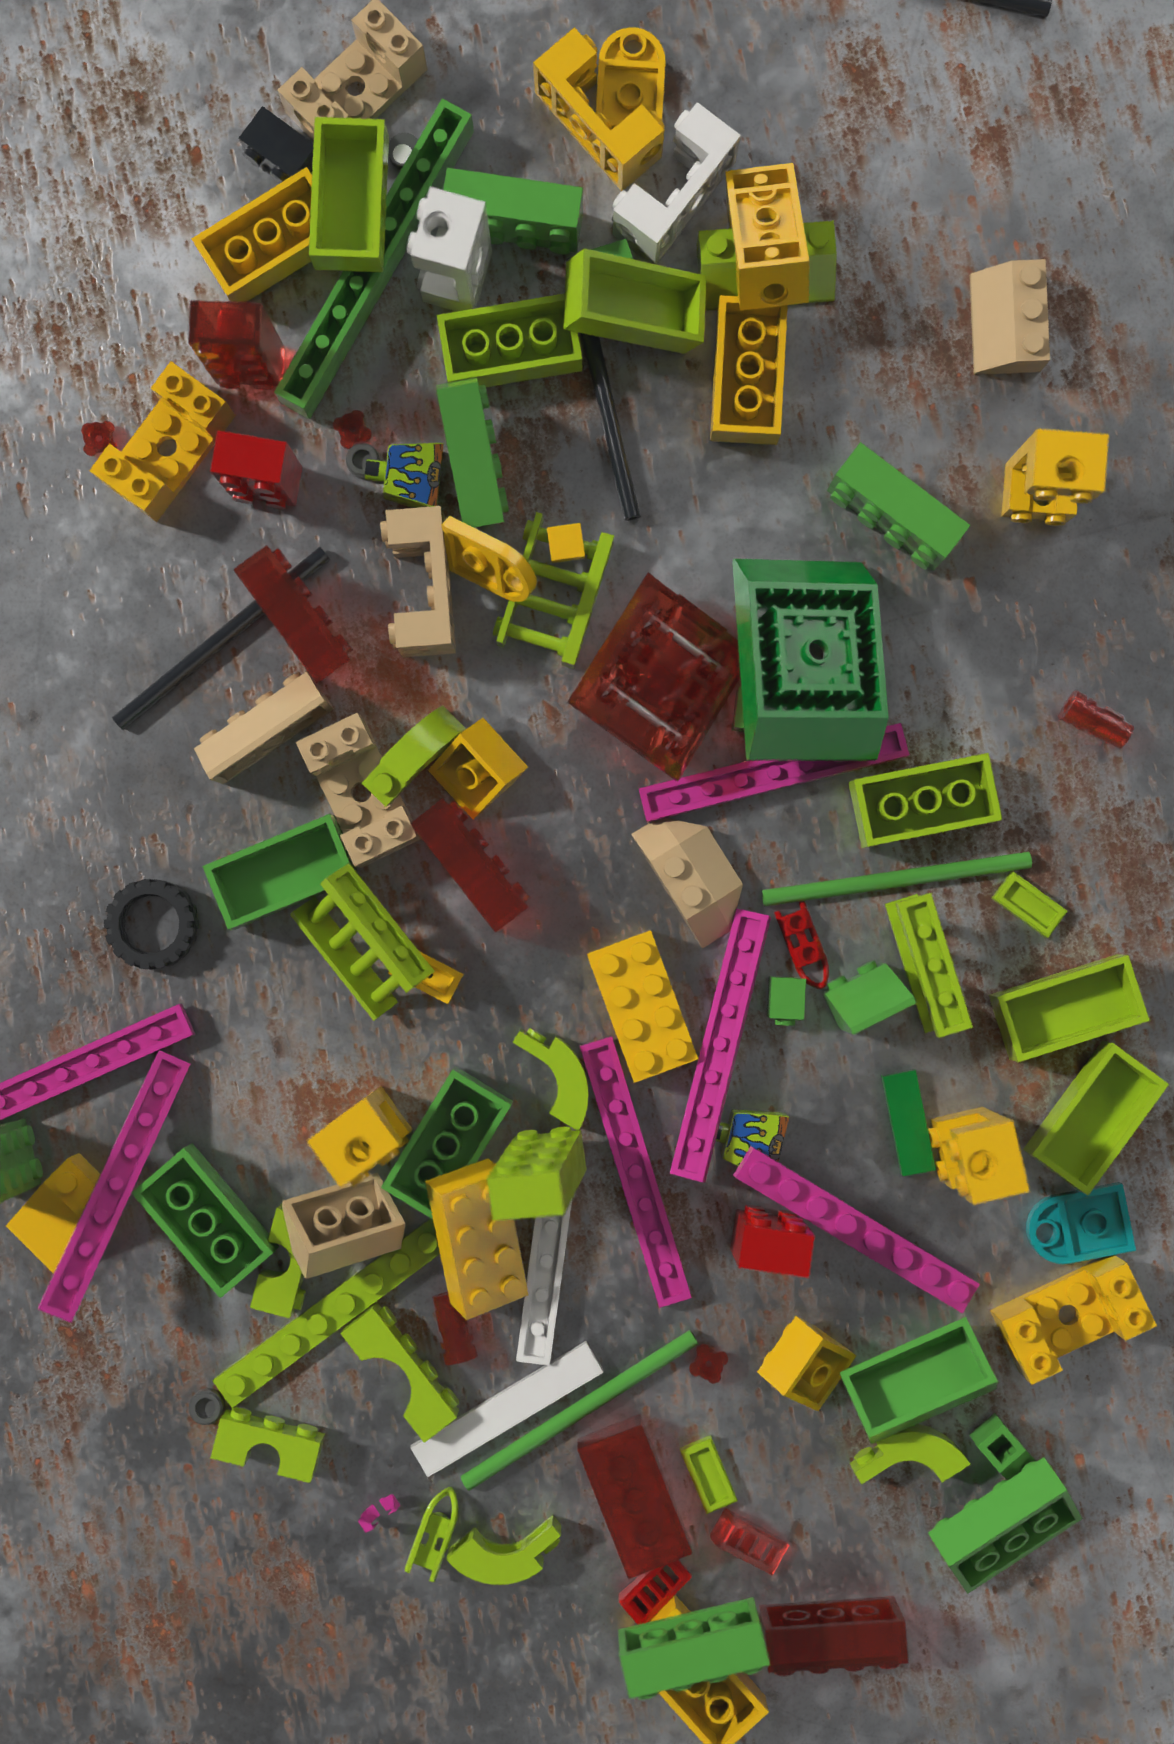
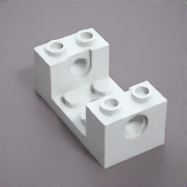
[611,102,741,265]
[407,187,492,311]

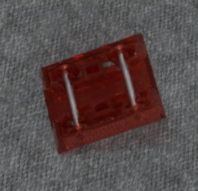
[567,572,740,781]

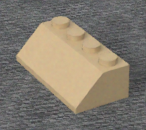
[194,672,334,785]

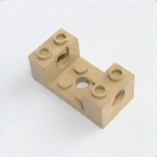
[277,0,428,142]
[380,506,456,657]
[295,712,422,868]

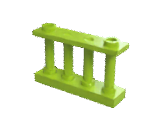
[492,512,614,669]
[290,863,435,1021]
[884,893,973,1038]

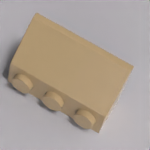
[970,259,1050,375]
[282,1172,406,1279]

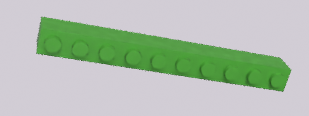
[274,98,474,420]

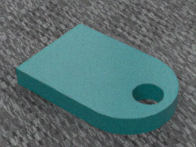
[1026,1182,1136,1264]

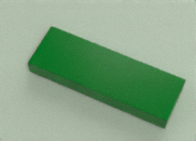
[881,1069,936,1177]

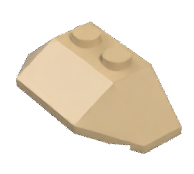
[631,818,743,949]

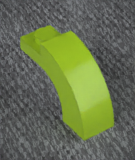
[362,706,466,807]
[512,1028,588,1130]
[850,1424,971,1484]
[446,1515,561,1585]

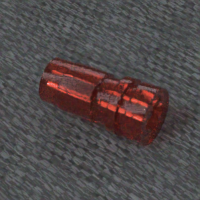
[1059,690,1134,749]
[432,1291,478,1366]

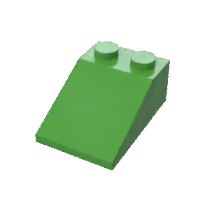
[821,960,917,1035]

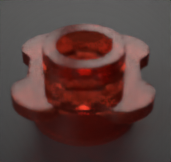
[333,410,372,449]
[81,421,117,456]
[689,1344,728,1384]

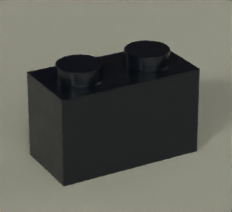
[238,106,314,184]

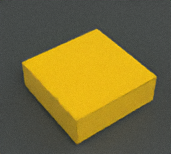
[547,523,585,563]

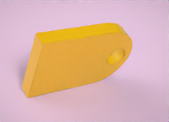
[596,27,665,130]
[441,516,537,602]

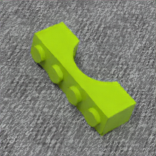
[340,1302,459,1443]

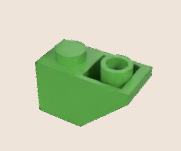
[969,1413,1036,1480]

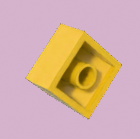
[428,718,528,820]
[757,1316,857,1411]

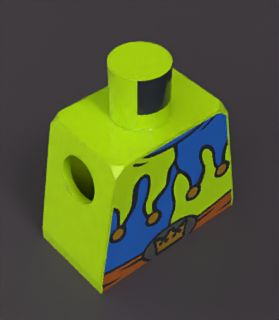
[365,443,444,508]
[715,1109,789,1166]

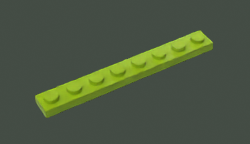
[212,1218,440,1408]

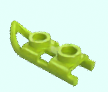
[404,1487,458,1582]

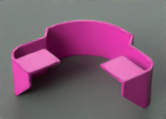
[358,1494,401,1533]

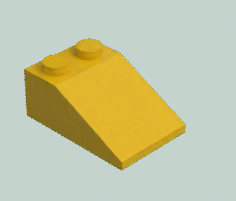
[6,1153,100,1274]

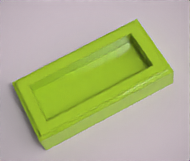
[991,871,1068,938]
[680,1435,738,1514]

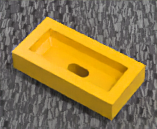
[388,950,464,1004]

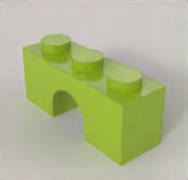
[250,1203,306,1319]
[210,1407,325,1483]

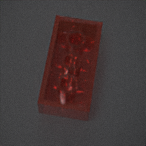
[188,300,285,390]
[233,545,353,684]
[410,798,531,933]
[577,1414,693,1580]
[759,1596,909,1676]

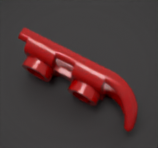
[774,901,829,989]

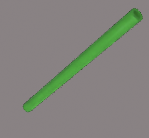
[762,852,1032,907]
[461,1330,699,1491]

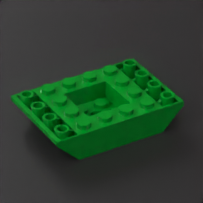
[732,559,889,761]

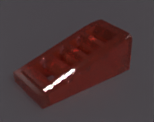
[710,1508,789,1575]

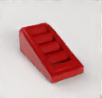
[618,1549,692,1625]

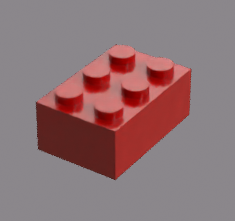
[210,430,303,510]
[730,1205,815,1278]

